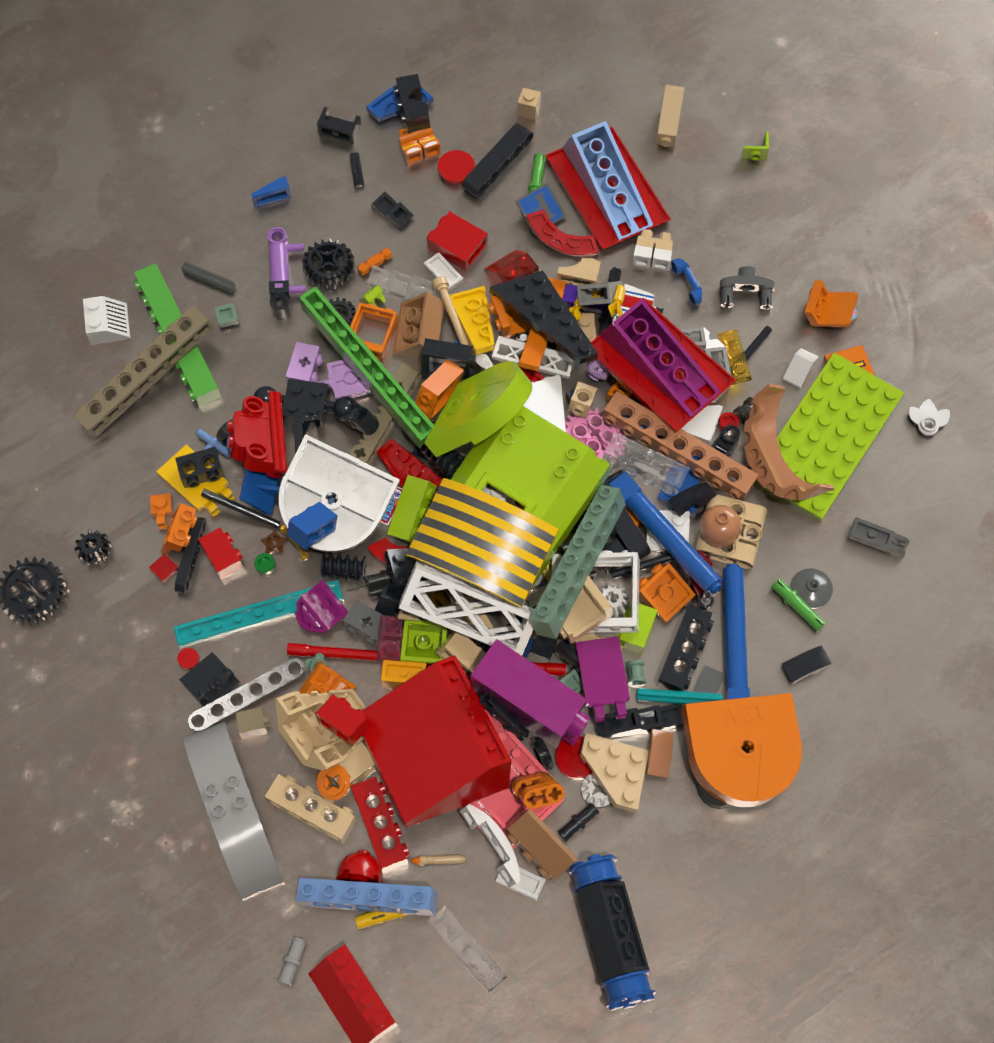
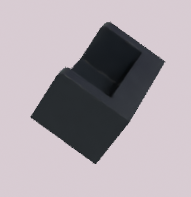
[317,106,362,145]

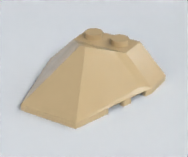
[275,689,367,771]

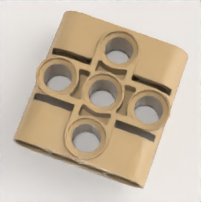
[695,495,768,569]

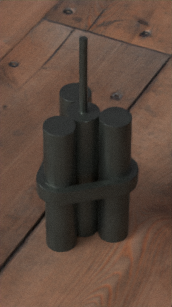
[346,570,392,598]

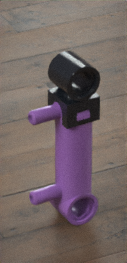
[267,227,306,320]

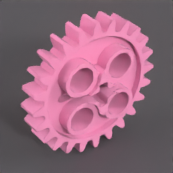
[565,407,626,464]

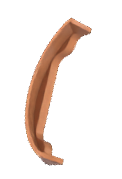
[744,383,835,500]

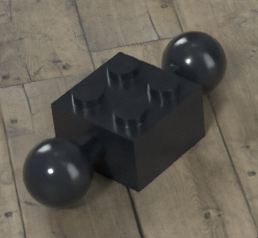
[253,379,357,431]

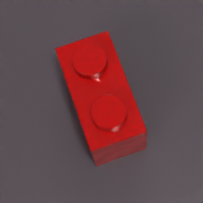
[198,527,243,580]
[316,694,369,747]

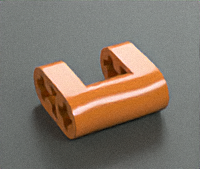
[512,772,565,809]

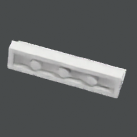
[492,336,575,379]

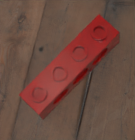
[351,777,410,873]

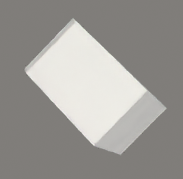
[782,348,819,389]

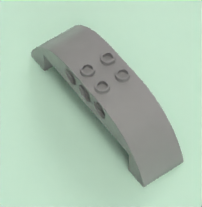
[183,721,285,900]

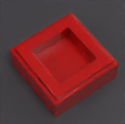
[149,553,179,584]

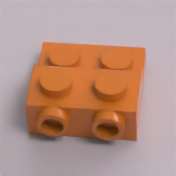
[160,503,197,555]
[639,563,696,623]

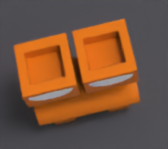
[399,126,441,166]

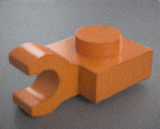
[150,493,173,530]

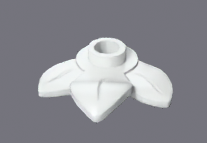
[909,399,950,436]

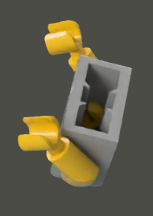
[569,281,626,320]

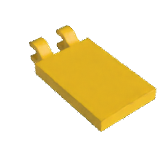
[156,444,235,517]

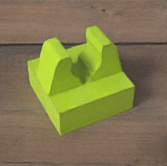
[359,285,386,307]

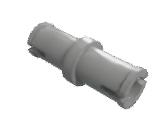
[277,937,307,987]

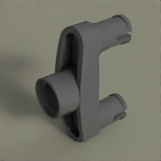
[720,266,775,309]

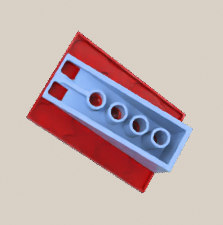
[545,121,671,251]

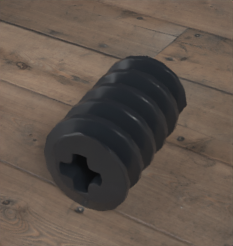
[420,443,464,480]
[321,552,366,582]

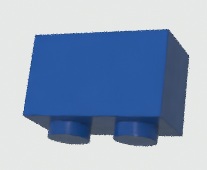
[287,501,338,550]

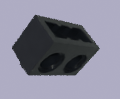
[175,447,225,488]

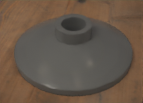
[790,568,833,609]

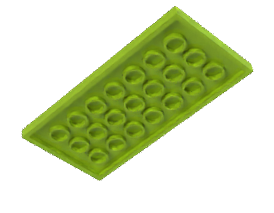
[755,352,905,521]

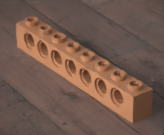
[602,391,758,501]

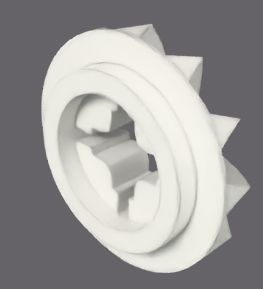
[581,774,611,807]

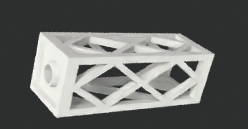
[399,561,535,655]

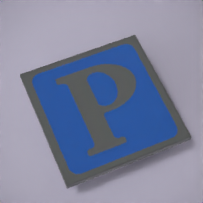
[515,182,566,235]

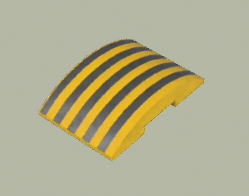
[406,478,559,608]

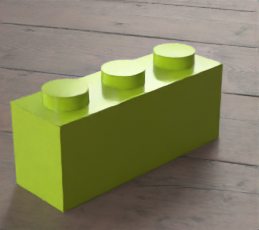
[387,475,438,543]

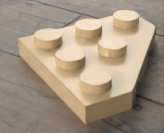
[580,733,649,813]

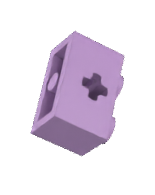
[286,342,323,384]

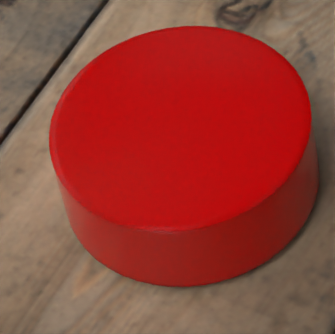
[718,412,739,431]
[177,648,200,671]

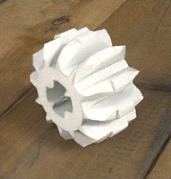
[598,583,630,618]

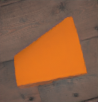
[299,661,356,694]

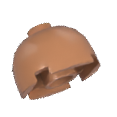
[699,505,741,548]

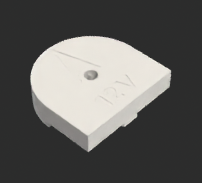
[279,434,400,553]

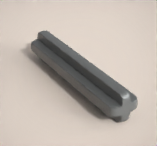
[181,262,236,292]

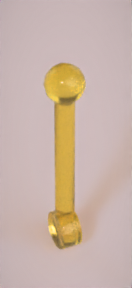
[280,525,309,561]

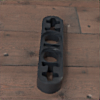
[174,517,207,594]

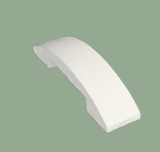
[460,804,520,887]

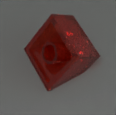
[484,249,539,285]

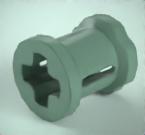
[626,660,646,687]

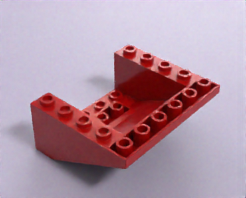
[362,655,512,828]

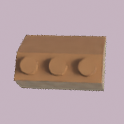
[393,292,444,359]
[504,809,577,880]

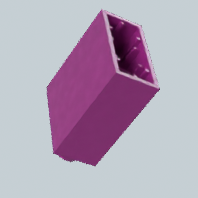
[471,639,591,749]

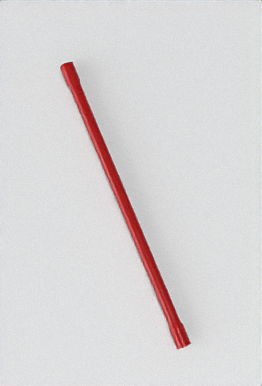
[287,643,566,676]

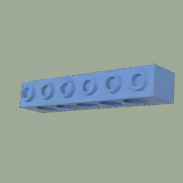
[296,878,438,916]

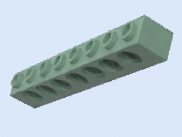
[530,485,626,639]

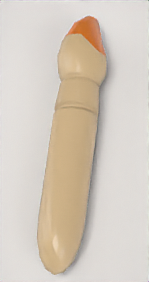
[411,854,467,866]

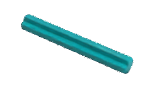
[637,688,723,704]

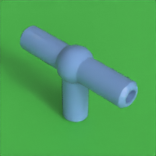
[196,428,230,457]

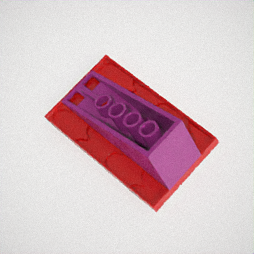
[591,298,736,433]

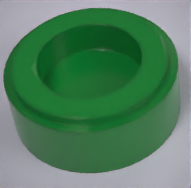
[254,553,276,575]

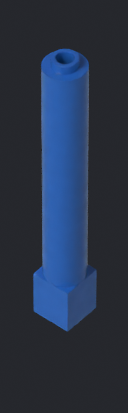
[610,471,723,594]
[722,564,750,700]

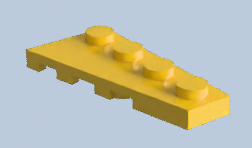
[449,286,495,355]

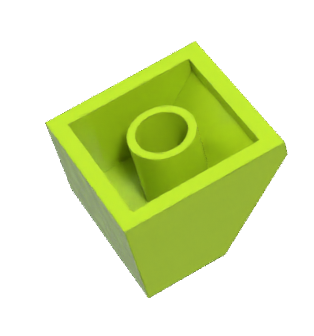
[400,620,448,664]

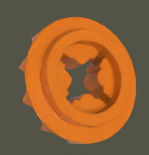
[317,765,351,800]

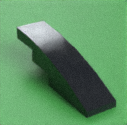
[594,704,684,738]

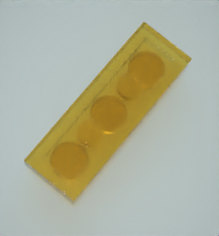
[717,329,752,385]

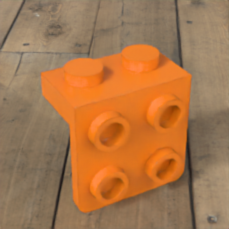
[804,280,858,327]
[488,294,532,338]

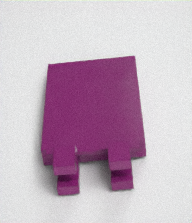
[576,636,630,723]

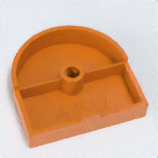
[681,693,802,807]

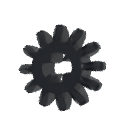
[75,529,111,565]

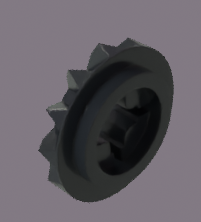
[532,736,554,771]

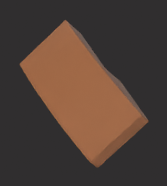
[645,728,673,778]

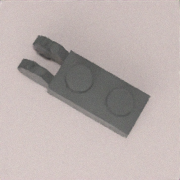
[848,517,910,558]

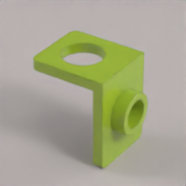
[741,131,769,161]

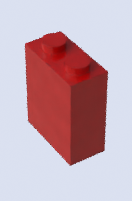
[427,211,488,271]

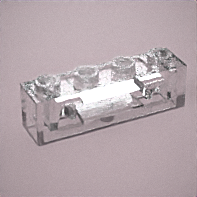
[602,432,690,495]

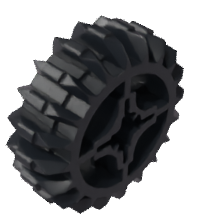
[302,239,355,290]

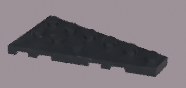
[489,270,598,365]

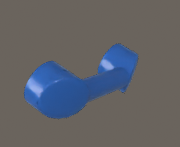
[671,258,702,306]

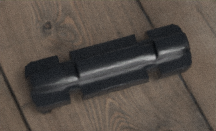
[349,152,364,188]

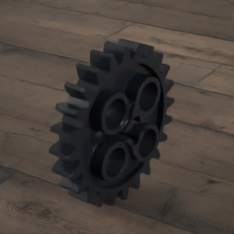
[0,556,67,624]

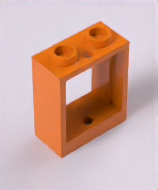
[350,302,398,362]
[415,360,464,421]

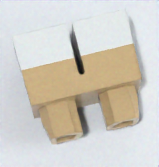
[633,229,673,271]

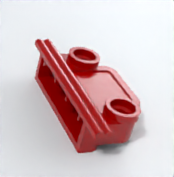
[226,391,287,478]

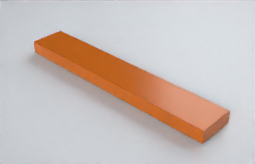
[519,278,568,371]

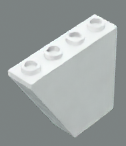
[524,374,566,432]

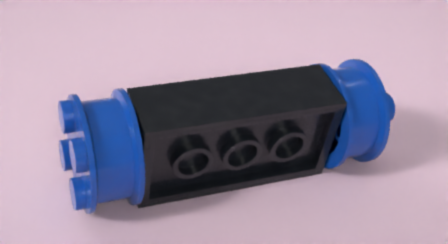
[569,854,656,1011]

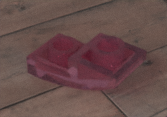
[377,615,403,662]

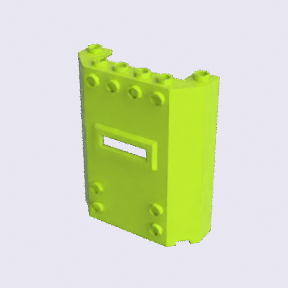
[420,406,613,589]

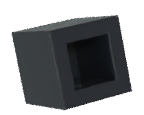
[375,581,404,620]

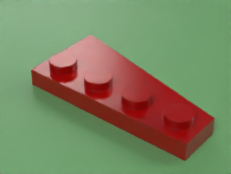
[377,439,443,490]

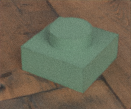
[215,303,239,328]
[558,669,583,693]

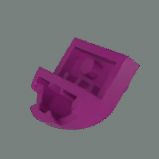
[295,580,348,633]

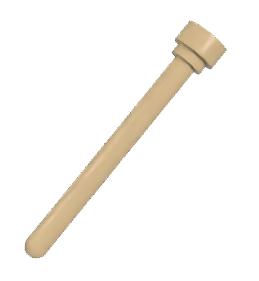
[432,276,469,345]

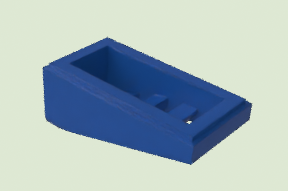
[251,176,291,208]

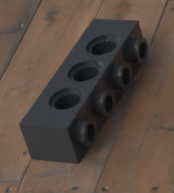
[657,604,714,691]

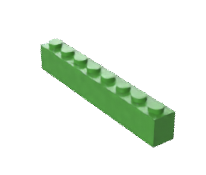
[134,263,221,407]

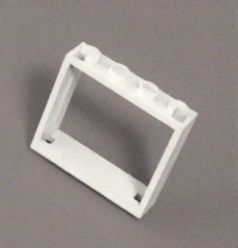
[552,550,640,633]

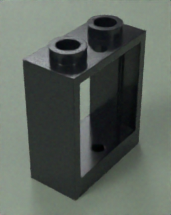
[421,338,476,382]

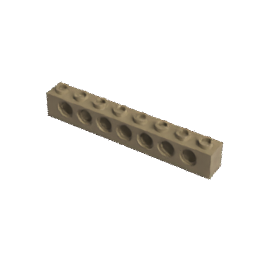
[73,305,214,438]

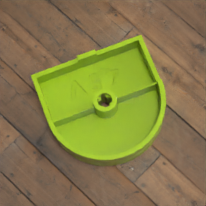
[424,361,533,457]

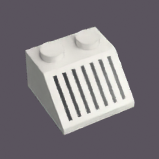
[83,296,131,345]

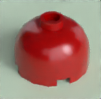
[336,850,382,883]

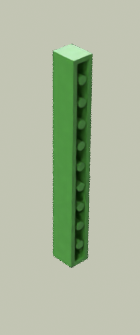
[299,286,434,449]

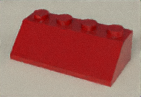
[308,944,397,1043]

